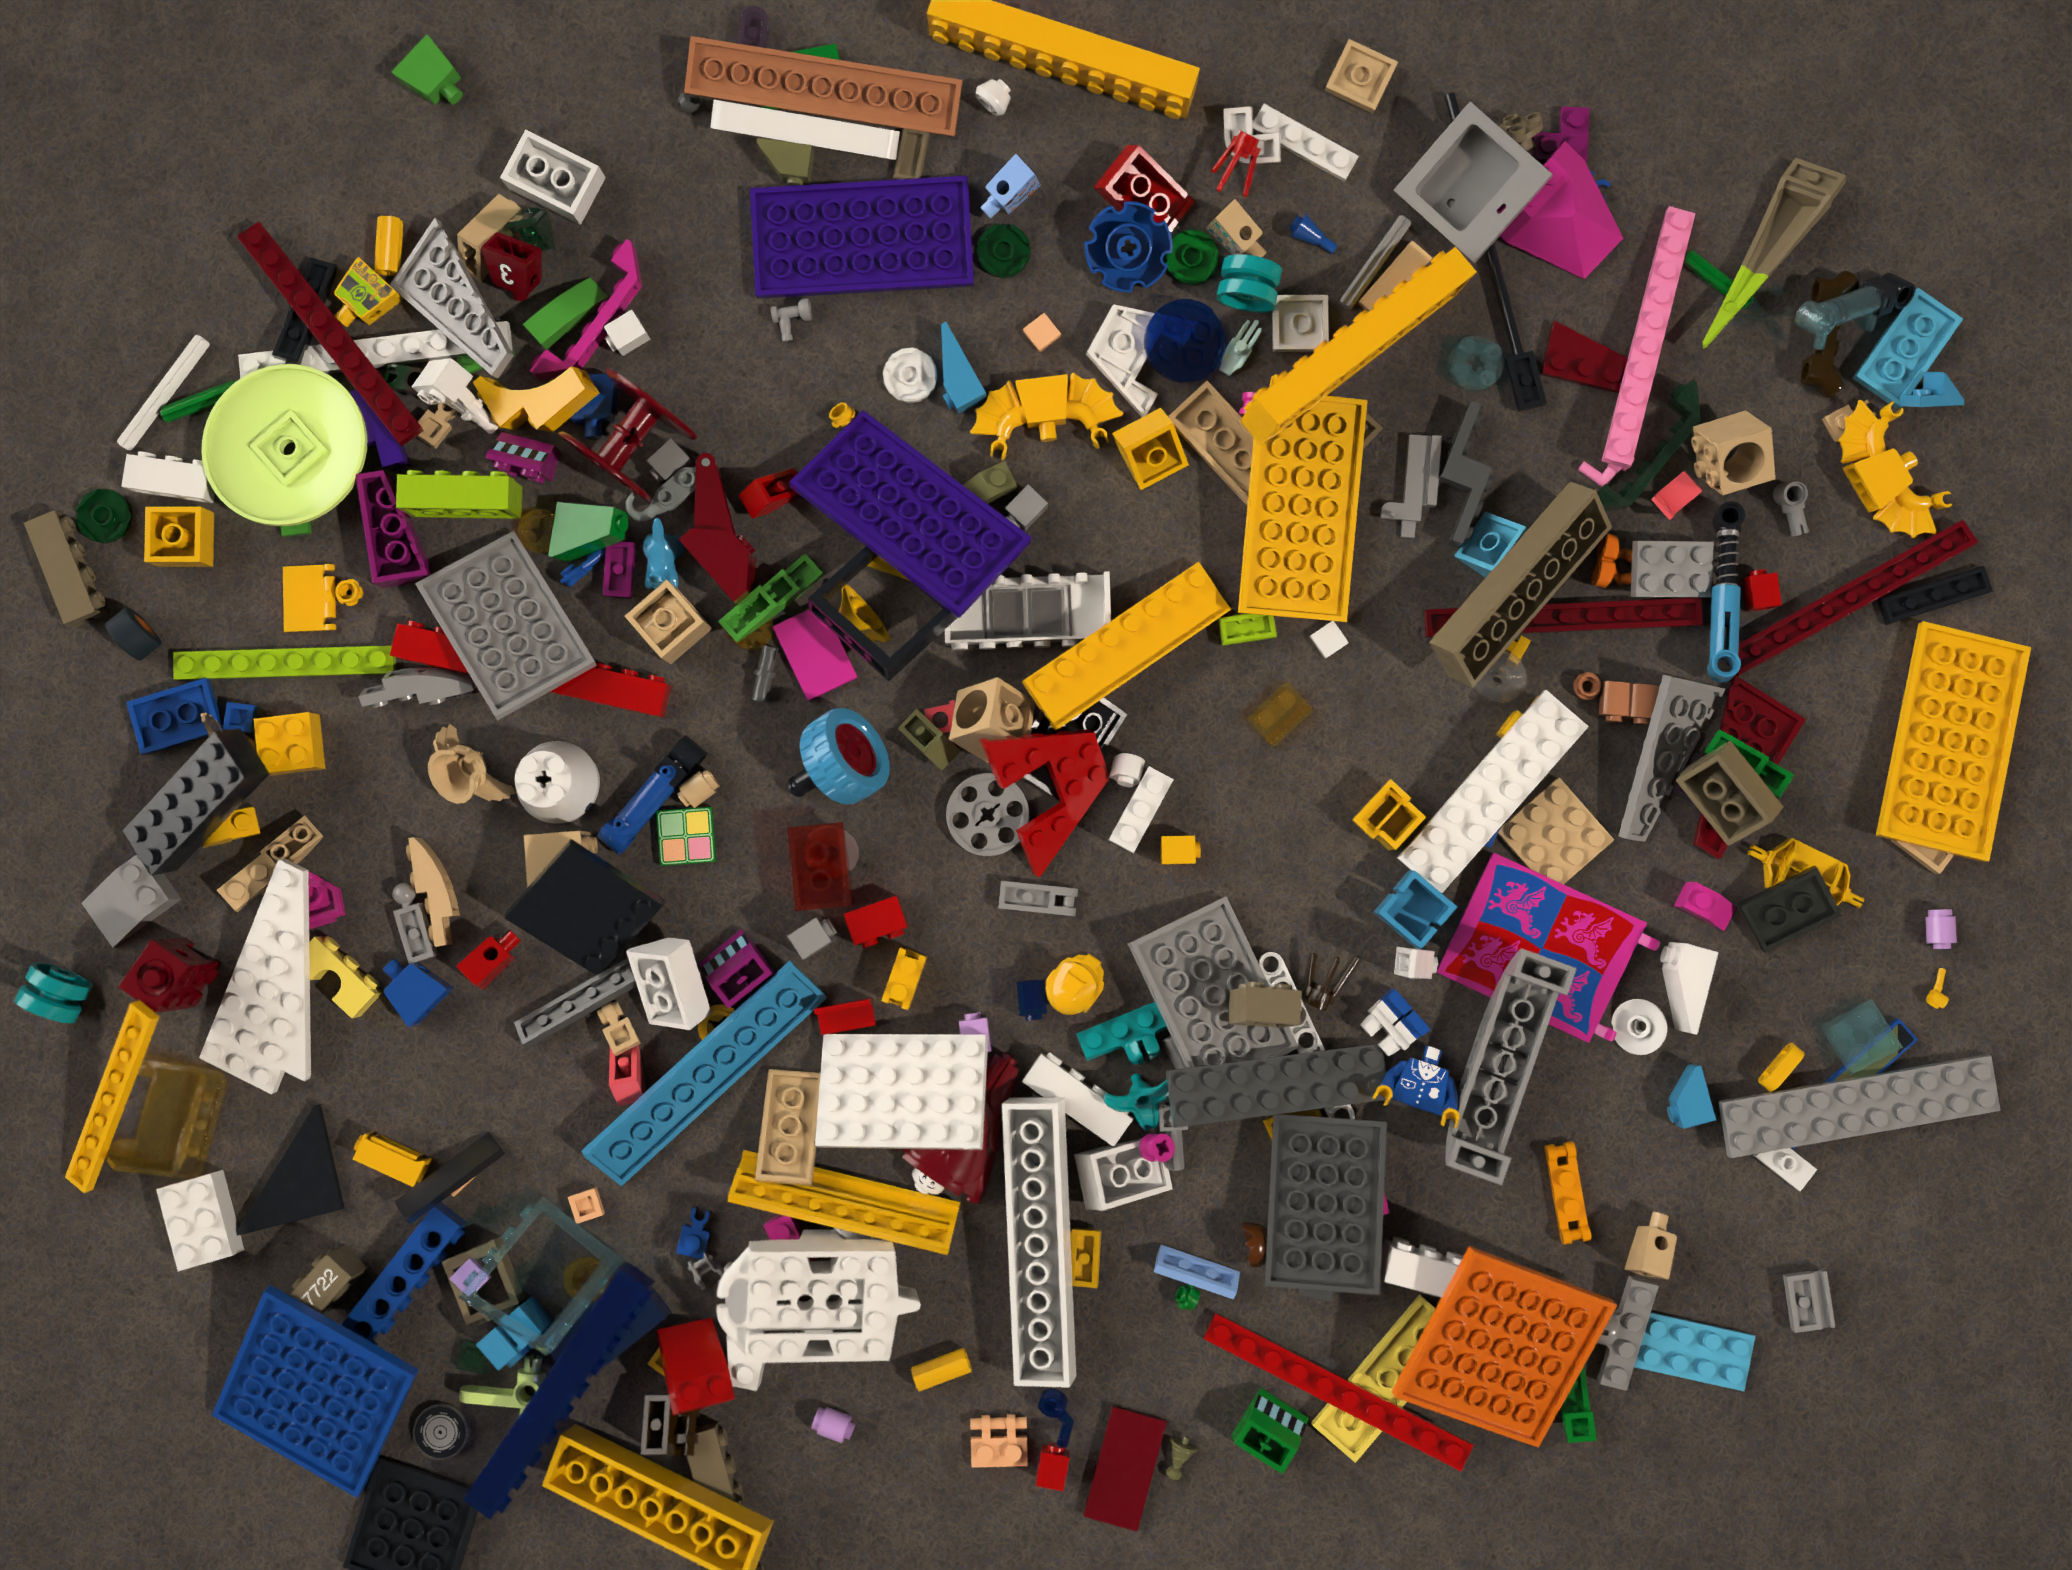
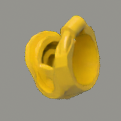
[1045,954,1104,1015]

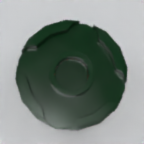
[976,224,1031,279]
[76,489,133,544]

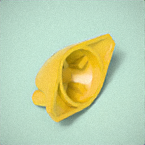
[839,584,892,643]

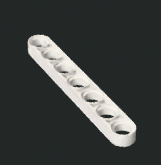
[1258,952,1355,1120]

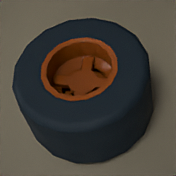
[105,607,162,661]

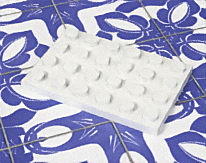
[815,1034,988,1150]

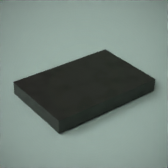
[1737,865,1842,953]

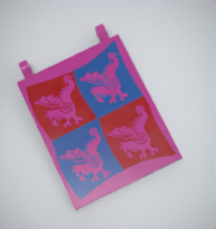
[1436,852,1660,1043]

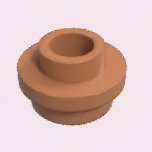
[1573,672,1601,700]

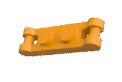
[1544,1141,1591,1245]

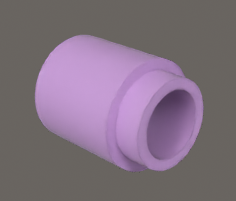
[1925,909,1957,949]
[811,1407,855,1443]

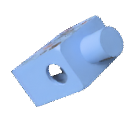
[979,154,1041,219]

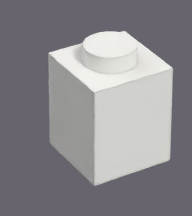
[604,310,650,356]

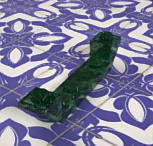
[1593,379,1701,511]

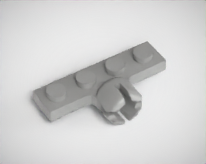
[1597,1276,1659,1391]

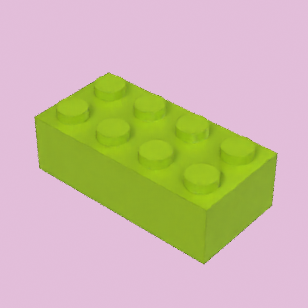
[396,470,522,519]

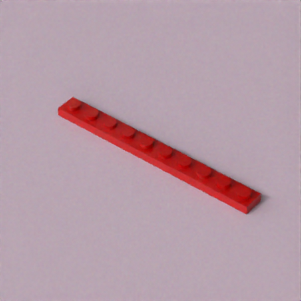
[1203,1313,1474,1472]

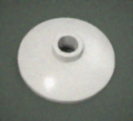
[1611,999,1667,1055]

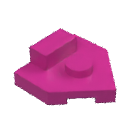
[308,871,346,929]

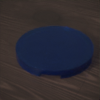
[1144,299,1226,383]

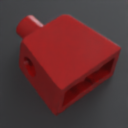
[456,929,521,990]

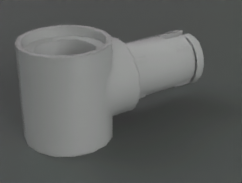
[1773,481,1809,537]

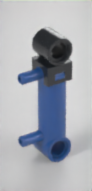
[597,735,708,855]

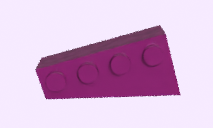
[356,470,434,588]

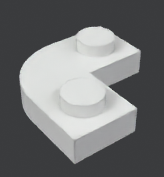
[1224,107,1281,164]

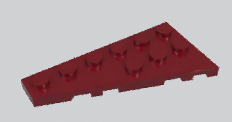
[1693,675,1806,860]

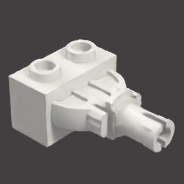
[412,358,498,434]

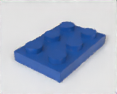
[126,678,224,755]

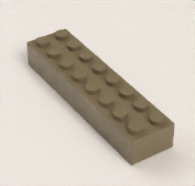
[1429,482,1612,688]

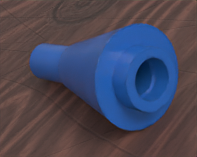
[1289,213,1338,254]

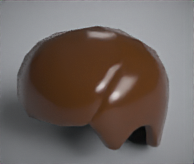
[1243,1222,1267,1268]

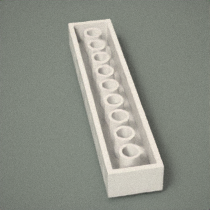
[1002,1097,1076,1387]

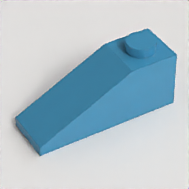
[941,322,987,414]

